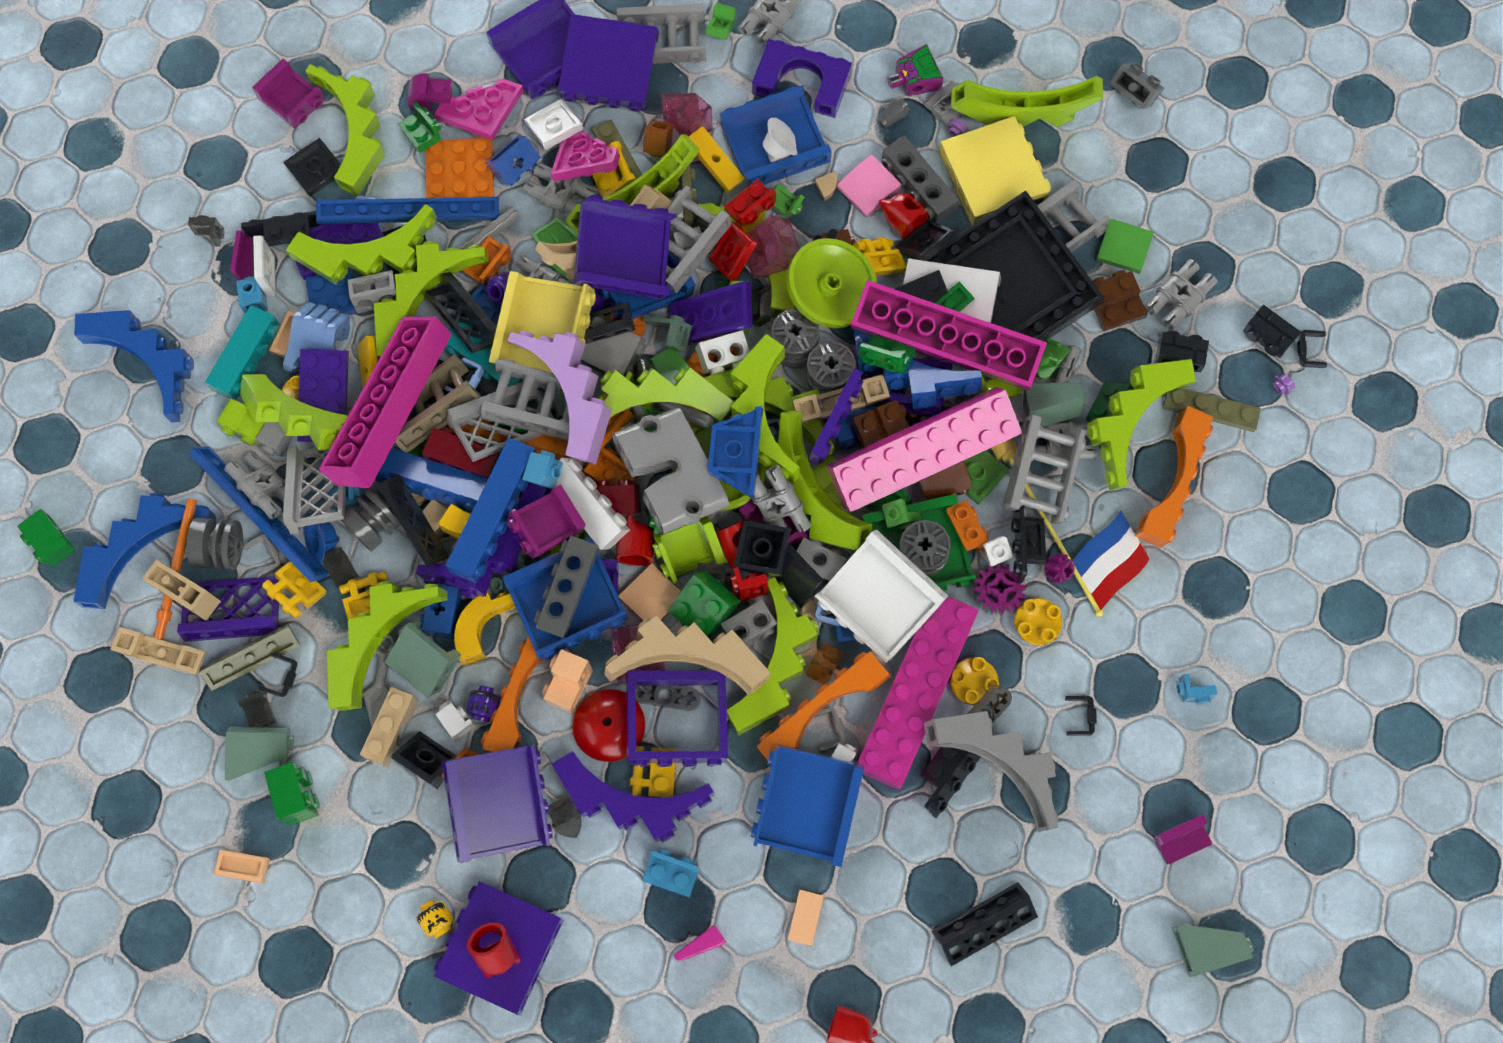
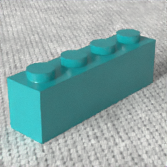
[205,305,280,400]
[444,322,524,387]

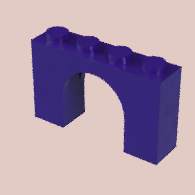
[752,39,852,118]

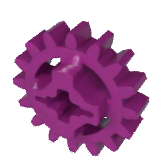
[973,563,1027,616]

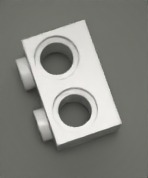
[695,330,750,375]

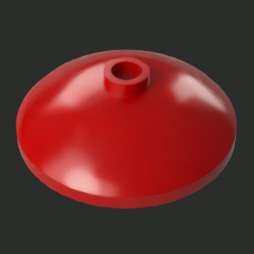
[572,689,646,762]

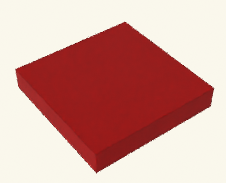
[708,221,758,281]

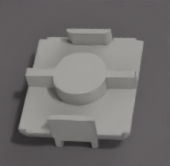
[924,80,963,125]

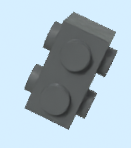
[1110,62,1165,109]

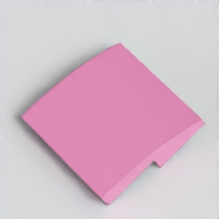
[837,154,902,217]

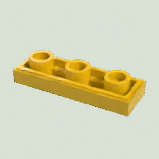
[689,126,745,193]
[357,335,378,390]

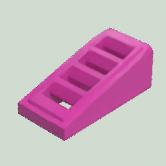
[674,925,727,961]

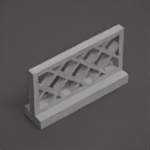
[447,381,555,462]
[283,446,346,534]

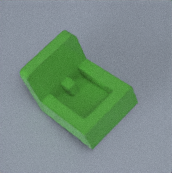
[706,3,736,40]
[772,183,805,219]
[882,499,921,531]

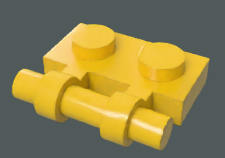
[853,237,907,276]
[262,561,326,619]
[339,571,388,619]
[630,746,677,798]

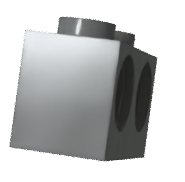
[348,270,396,313]
[721,600,777,649]

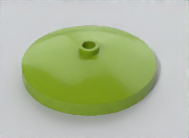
[786,238,877,328]

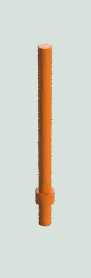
[154,498,197,640]

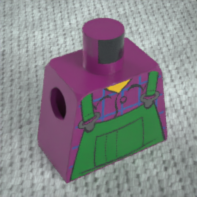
[887,44,943,96]

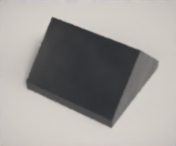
[734,520,791,577]
[391,731,457,790]

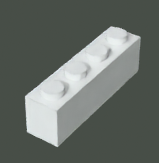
[556,458,630,550]

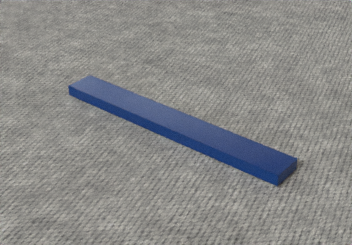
[316,197,499,224]
[189,446,329,582]

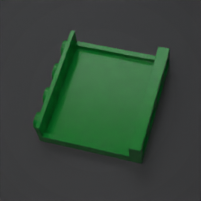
[861,494,976,591]

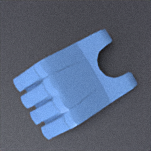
[283,302,350,374]

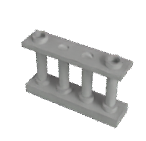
[617,4,706,64]
[1038,179,1110,253]
[666,185,732,294]
[481,359,569,441]
[1002,415,1086,524]

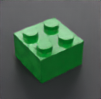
[667,570,741,639]
[264,762,320,826]

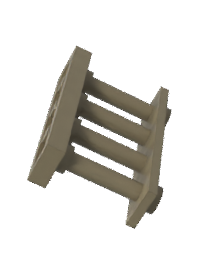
[395,354,481,453]

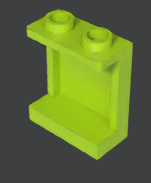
[652,515,726,584]

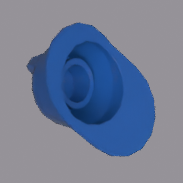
[304,522,340,563]

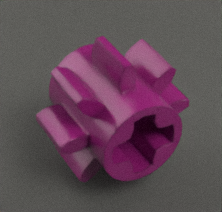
[1044,553,1075,584]

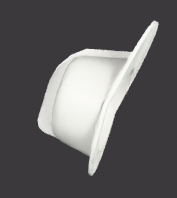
[763,118,797,163]

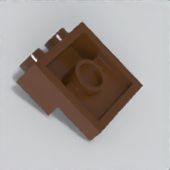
[1092,270,1148,332]
[850,400,911,448]

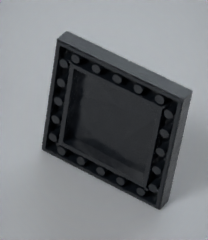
[928,190,1104,379]

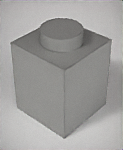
[256,422,294,457]

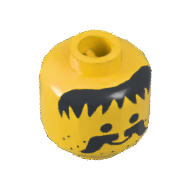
[416,899,454,939]

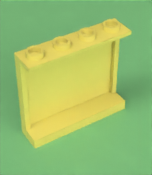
[939,116,1051,225]
[489,271,596,373]

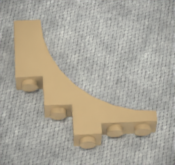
[535,185,672,282]
[604,615,771,696]

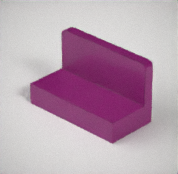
[230,229,254,281]
[1154,814,1212,864]

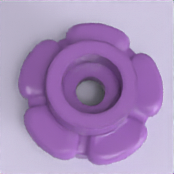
[947,118,968,137]
[1273,373,1295,395]

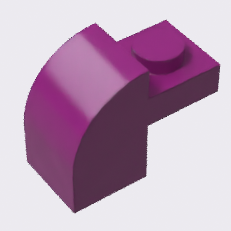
[407,73,453,111]

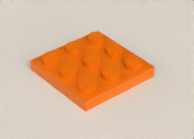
[426,138,494,198]

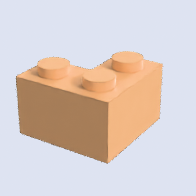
[542,649,593,714]

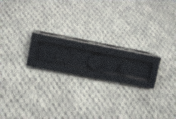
[425,272,497,353]
[584,302,635,344]
[377,475,449,568]
[931,882,1038,967]

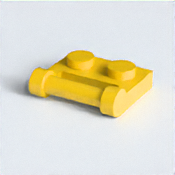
[592,141,636,198]

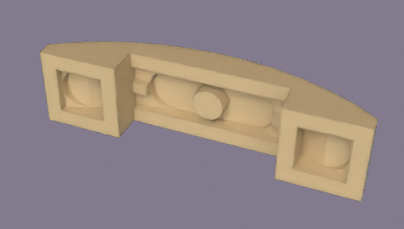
[793,374,890,423]
[110,627,206,675]

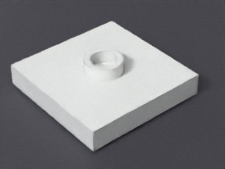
[524,98,583,150]
[253,236,276,297]

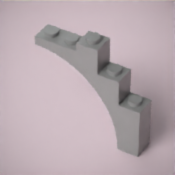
[924,711,1058,832]

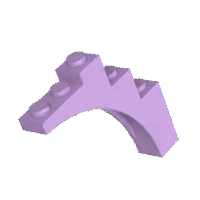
[508,331,612,465]

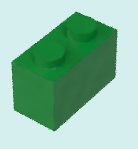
[17,509,76,567]

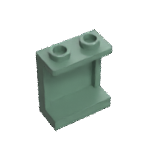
[385,620,462,698]

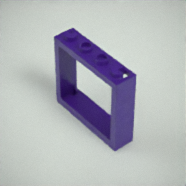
[626,670,728,767]

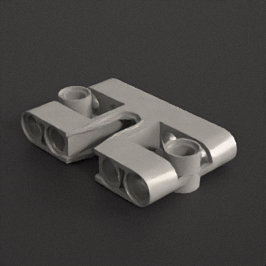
[612,407,729,535]

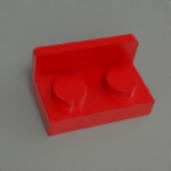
[724,179,776,229]
[730,567,768,602]

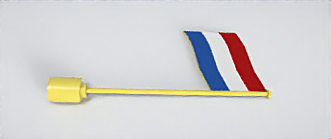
[991,438,1149,617]

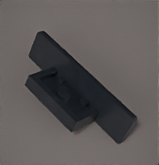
[241,210,321,247]
[1010,505,1047,584]
[920,747,981,818]

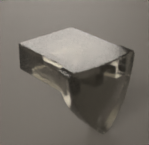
[548,795,582,838]

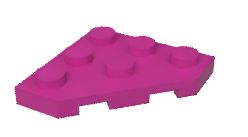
[434,79,524,140]
[550,131,620,182]

